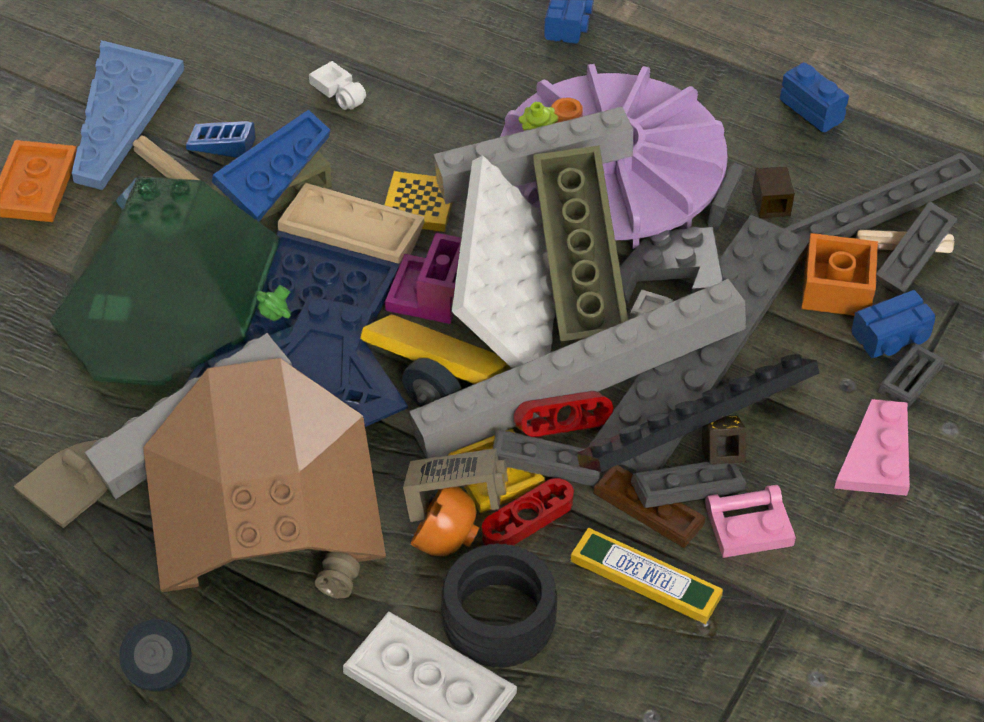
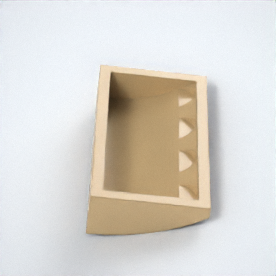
[278,183,424,264]

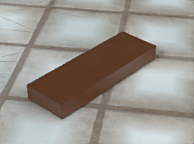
[593,465,706,548]

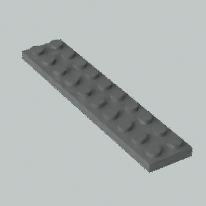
[588,215,809,473]

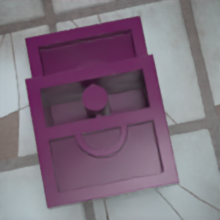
[385,233,462,324]

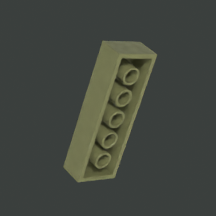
[533,145,628,348]

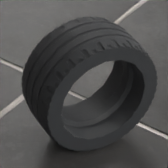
[441,544,558,668]

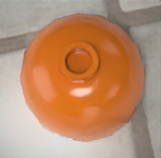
[410,486,479,556]

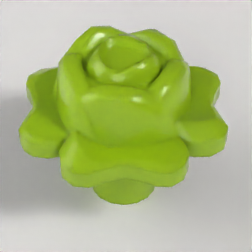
[519,102,558,131]

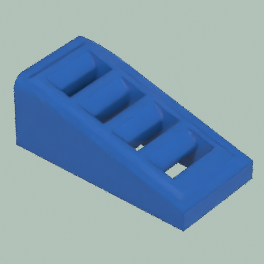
[186,121,256,158]

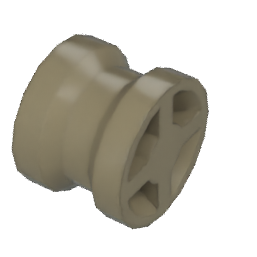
[315,552,360,598]

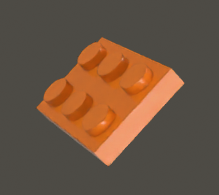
[0,140,77,222]

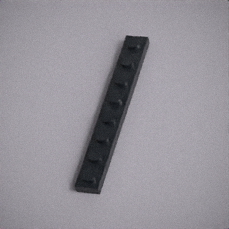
[577,354,819,472]

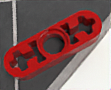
[514,391,613,437]
[482,478,574,546]

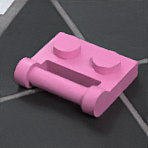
[705,485,796,558]

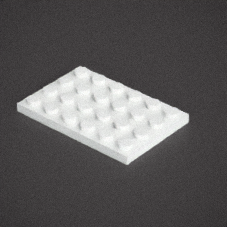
[452,155,555,369]

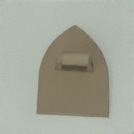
[13,440,108,528]

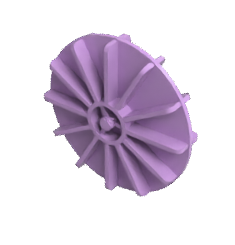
[500,64,728,249]

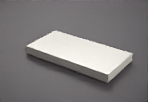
[343,611,517,722]

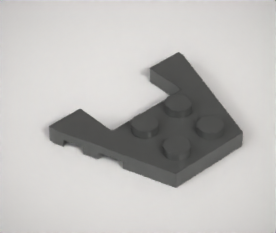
[620,227,723,304]

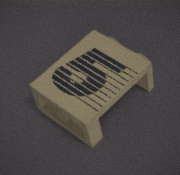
[403,448,508,522]

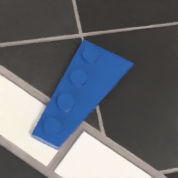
[212,110,330,225]

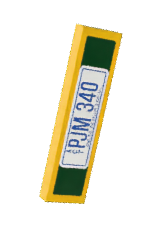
[571,528,723,624]

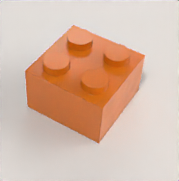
[801,233,878,316]

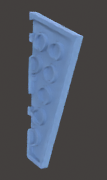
[72,40,184,190]

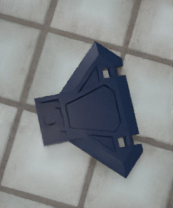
[207,296,408,427]

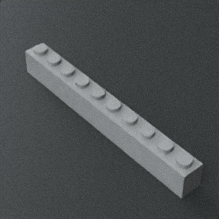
[410,279,746,459]

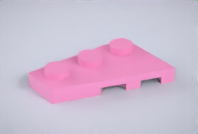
[834,399,910,496]

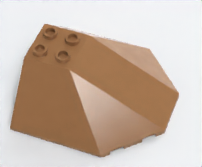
[143,358,386,592]

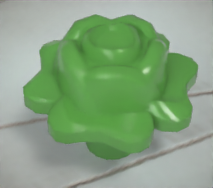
[256,285,291,321]

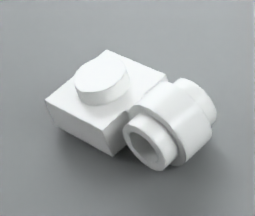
[309,61,366,110]

